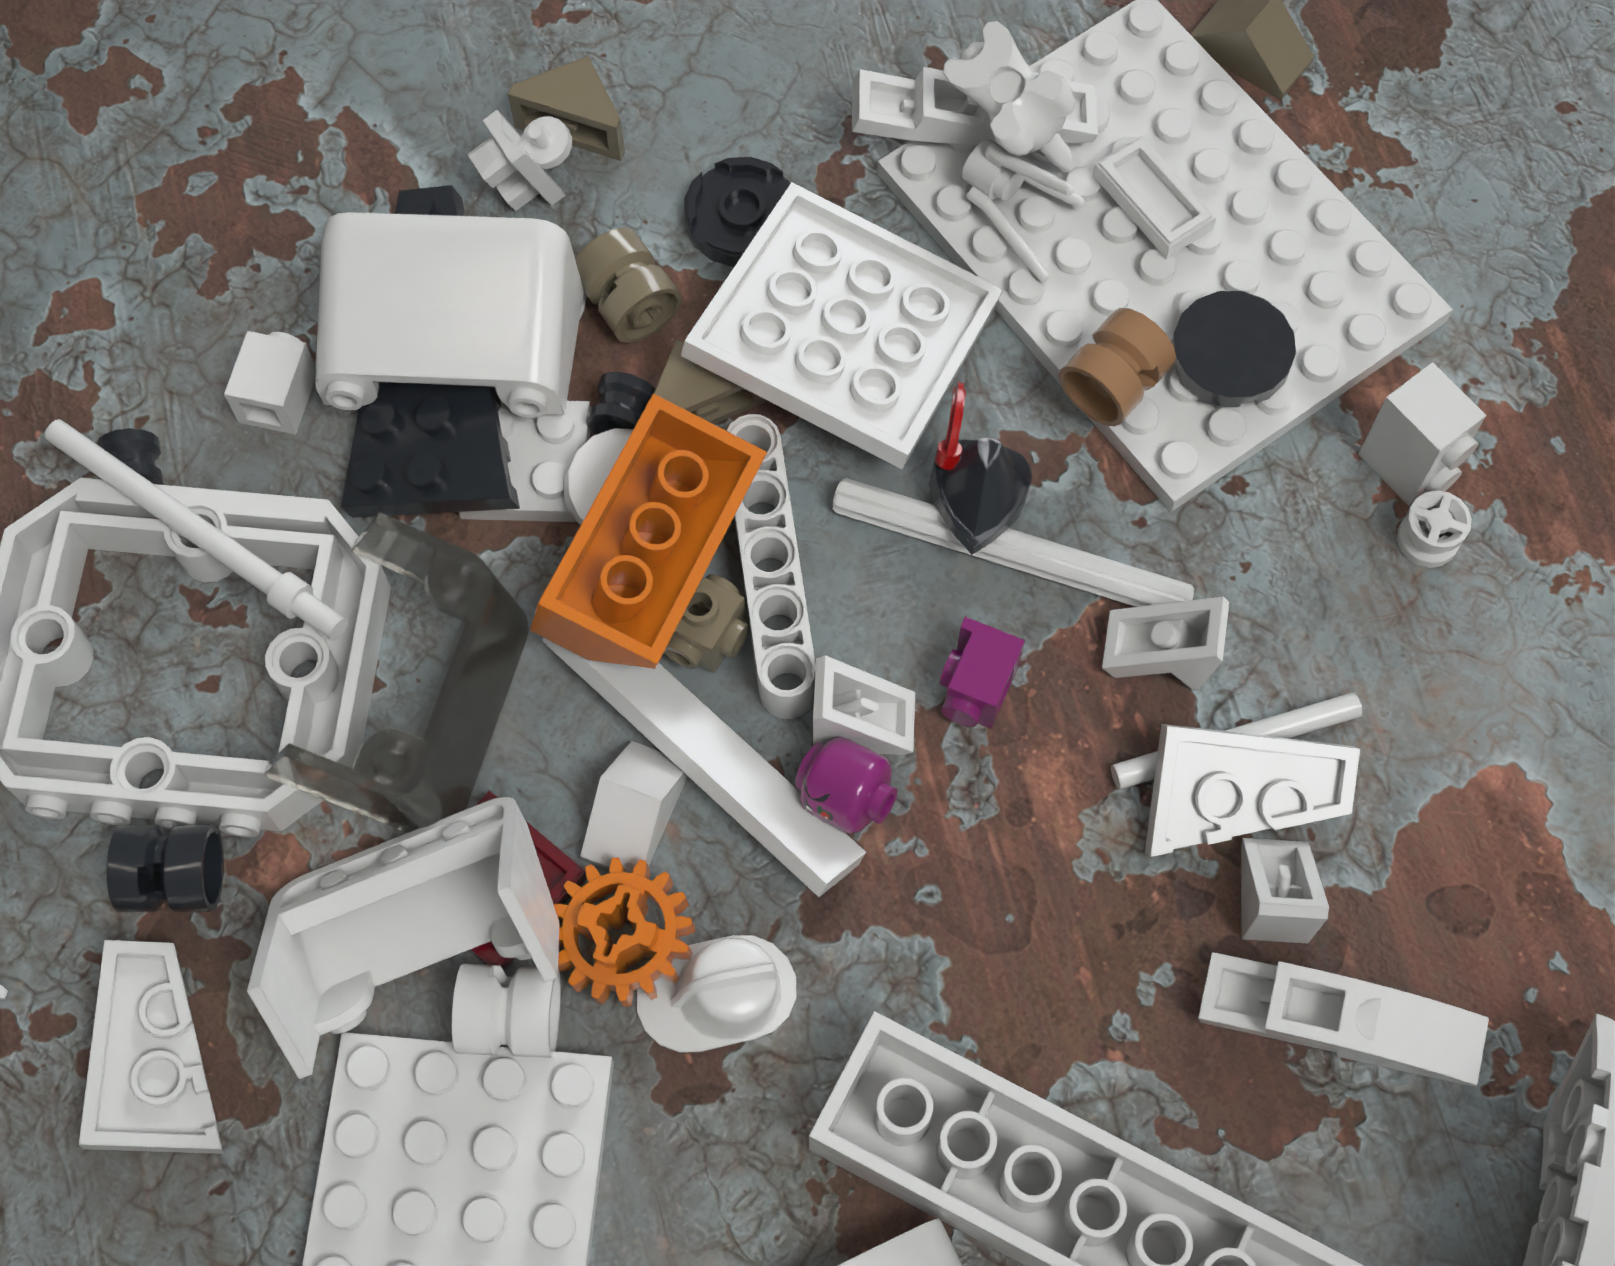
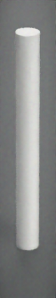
[1111,692,1362,790]

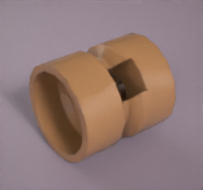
[1058,308,1176,427]

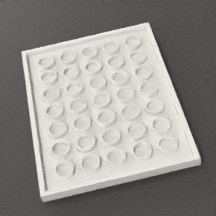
[877,0,1453,512]

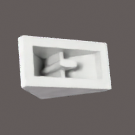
[813,655,915,755]
[580,741,688,873]
[1241,838,1329,944]

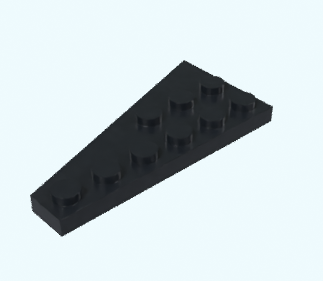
[341,185,520,518]

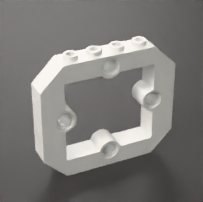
[0,478,391,837]

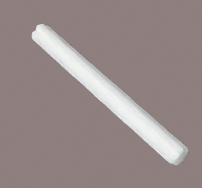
[833,478,1194,607]

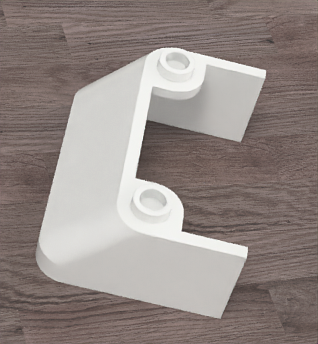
[247,797,559,1079]

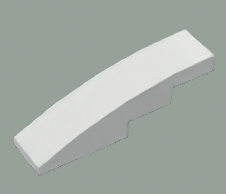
[852,67,1098,145]

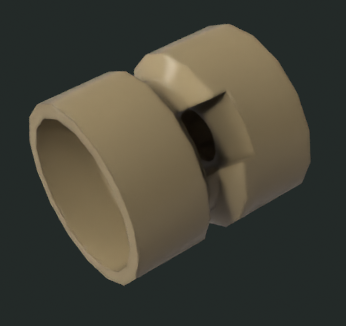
[575,227,682,343]

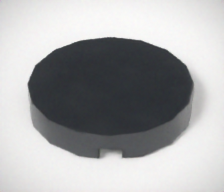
[684,157,793,267]
[1171,291,1296,407]

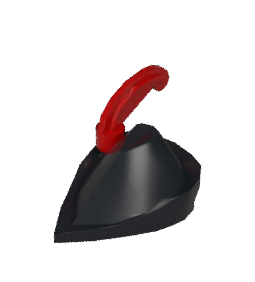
[929,382,1032,555]

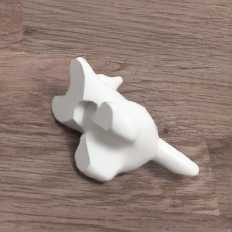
[943,21,1075,172]

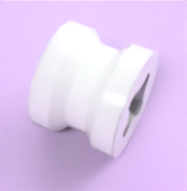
[1397,490,1472,568]

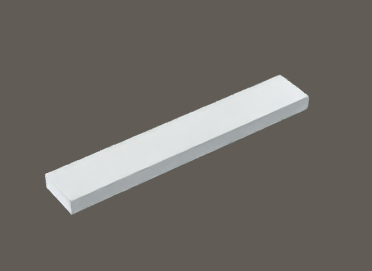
[542,637,866,897]

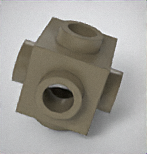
[664,574,750,673]

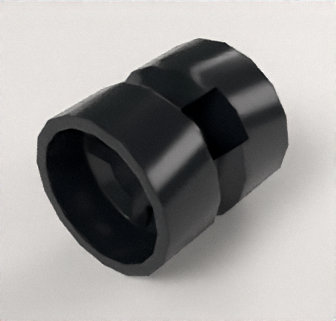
[107,825,224,912]

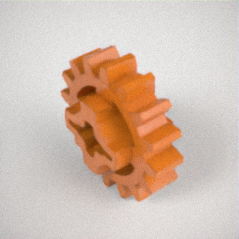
[554,857,695,1007]

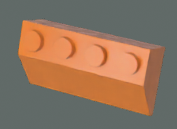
[530,393,767,669]

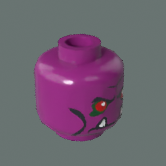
[795,737,897,833]

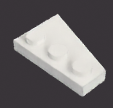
[1145,724,1360,857]
[79,940,224,1154]

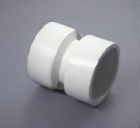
[452,964,561,1058]

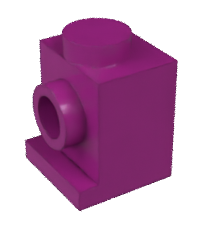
[939,616,1025,729]

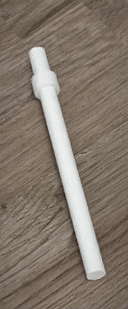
[45,419,348,641]

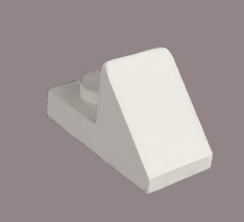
[1102,597,1229,690]

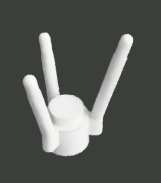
[962,139,1085,282]

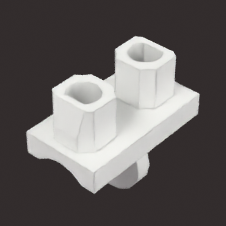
[468,110,572,211]

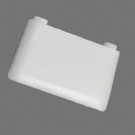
[315,212,584,418]

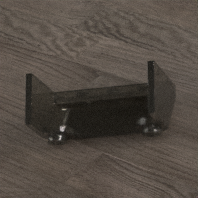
[262,512,529,833]

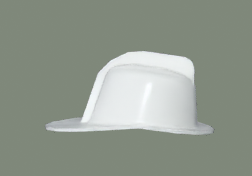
[637,935,797,1053]

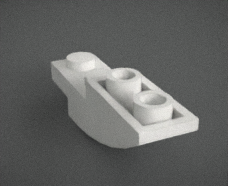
[1198,952,1489,1087]

